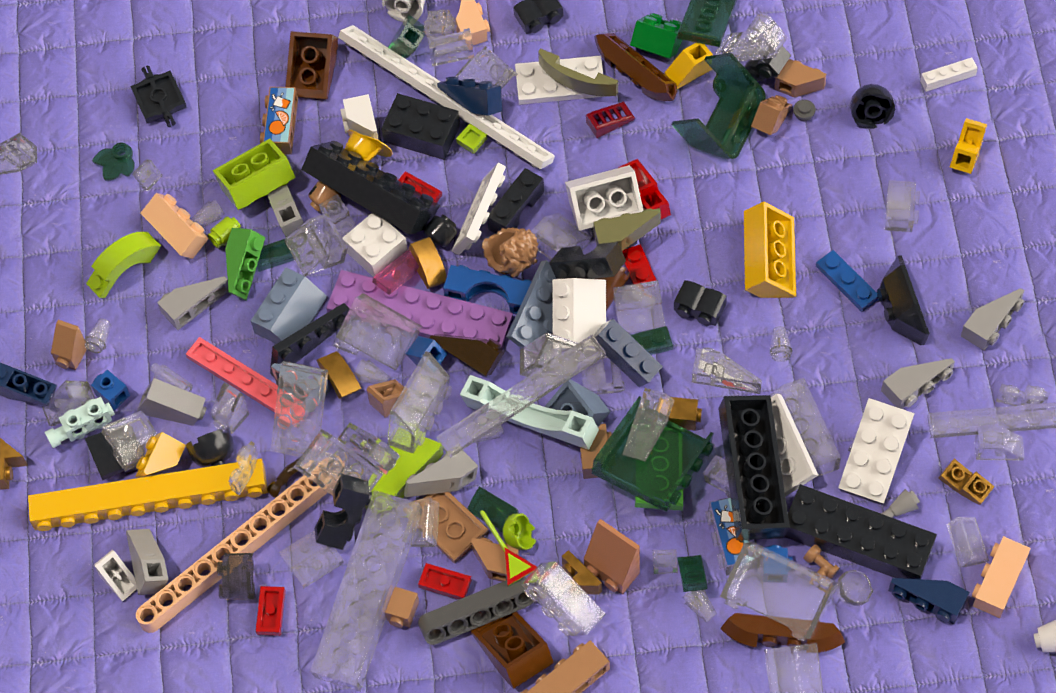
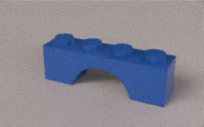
[443,265,532,315]

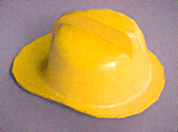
[345,130,393,162]

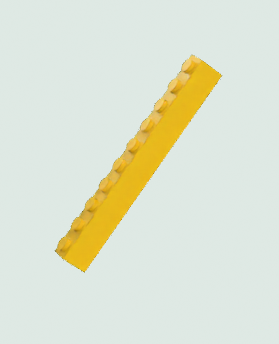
[28,458,268,531]

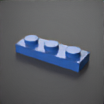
[816,250,878,312]

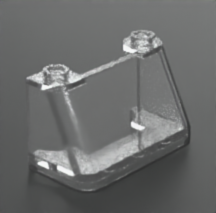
[720,542,839,641]

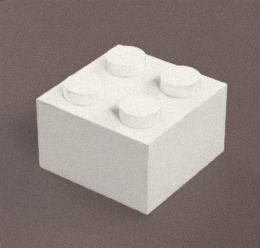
[342,213,408,278]

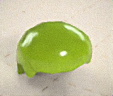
[503,513,536,550]

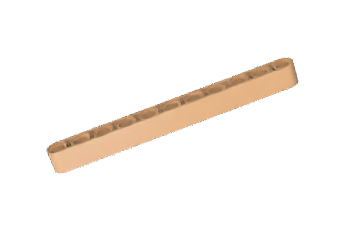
[136,455,346,633]

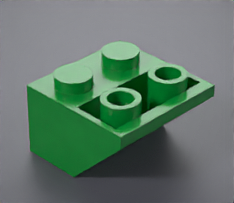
[630,13,688,58]

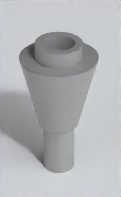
[881,489,920,517]

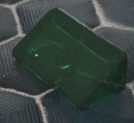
[467,486,519,533]

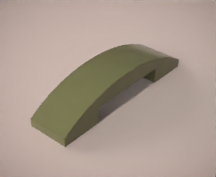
[538,48,618,96]

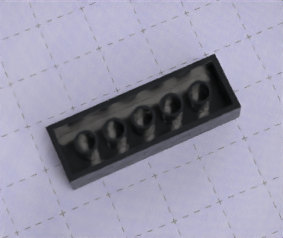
[301,141,440,234]
[718,395,790,540]
[784,484,937,579]

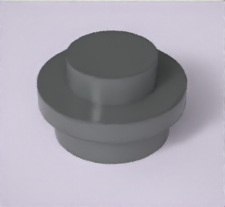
[793,100,815,121]

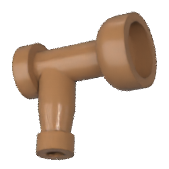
[803,544,840,588]

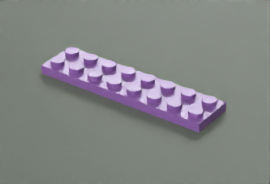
[326,270,513,349]

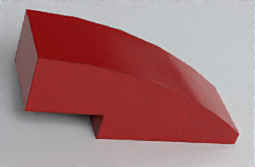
[618,159,671,219]

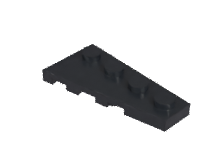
[270,303,350,377]

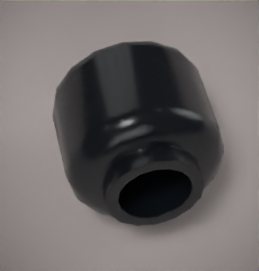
[424,214,457,248]

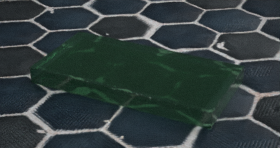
[677,0,737,47]

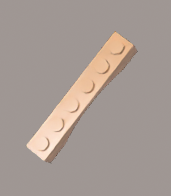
[456,0,490,48]

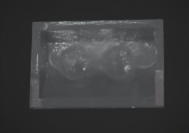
[336,293,422,370]

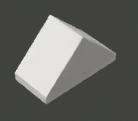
[94,550,137,601]

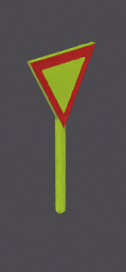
[480,510,539,586]

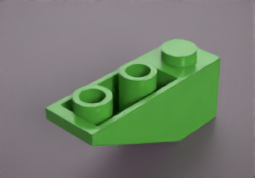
[225,228,266,300]

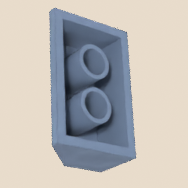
[251,268,328,344]

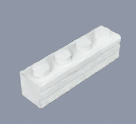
[920,58,978,92]

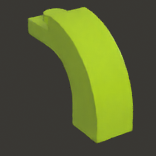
[86,232,161,298]

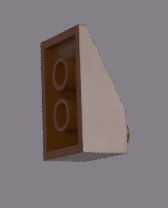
[285,31,338,100]
[470,611,554,689]

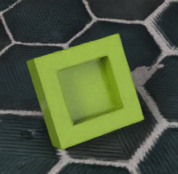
[456,124,487,154]

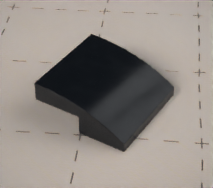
[85,426,144,480]

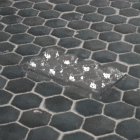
[270,361,328,460]

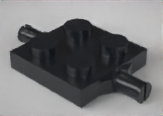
[130,66,187,127]

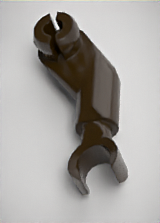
[267,457,313,498]

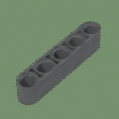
[418,577,536,645]

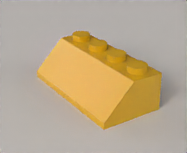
[744,201,796,298]

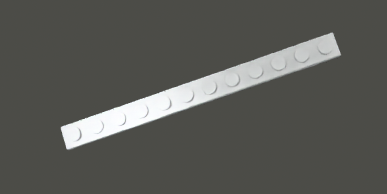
[338,25,555,169]

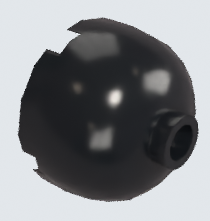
[850,84,896,129]
[185,428,234,468]

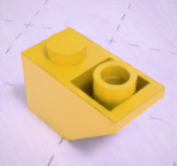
[665,40,713,89]
[135,432,185,478]

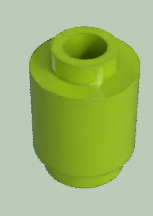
[207,216,241,249]

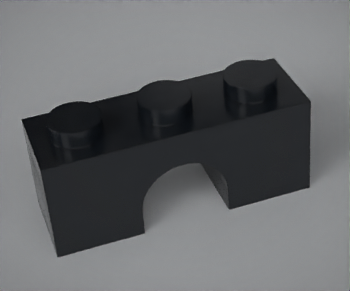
[487,168,544,234]
[549,242,626,279]
[314,474,372,550]

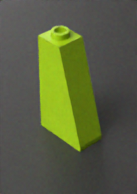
[365,427,443,516]

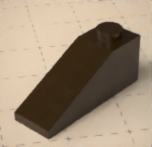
[429,334,505,376]

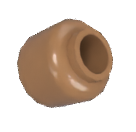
[308,181,341,212]

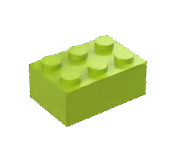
[212,138,296,210]

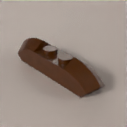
[594,33,677,101]
[720,613,845,653]

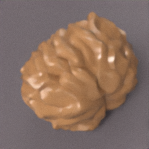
[482,228,539,277]

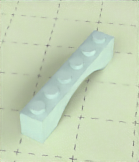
[460,375,599,450]

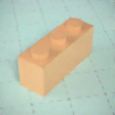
[140,193,209,259]
[972,536,1031,618]

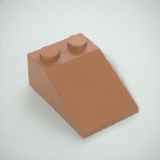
[584,519,640,595]

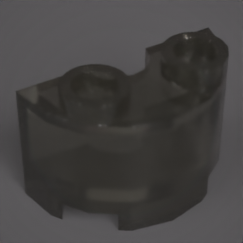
[217,553,256,600]

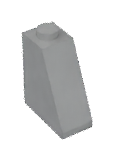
[136,378,206,426]

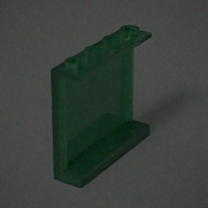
[591,396,714,512]

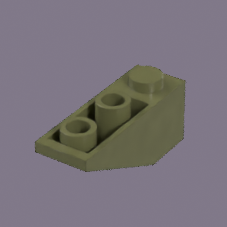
[593,208,661,251]

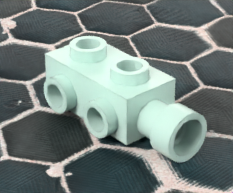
[45,397,115,448]

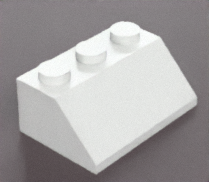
[565,165,643,231]
[552,278,606,351]

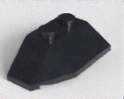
[877,255,930,345]

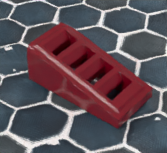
[586,102,635,138]

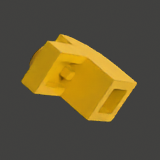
[950,118,987,174]

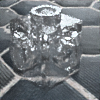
[424,10,457,45]

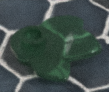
[92,142,135,181]

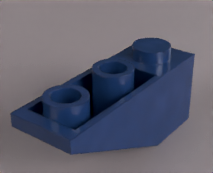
[437,76,502,116]
[0,362,57,406]
[888,578,970,624]

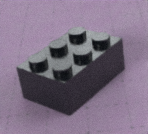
[381,93,460,160]

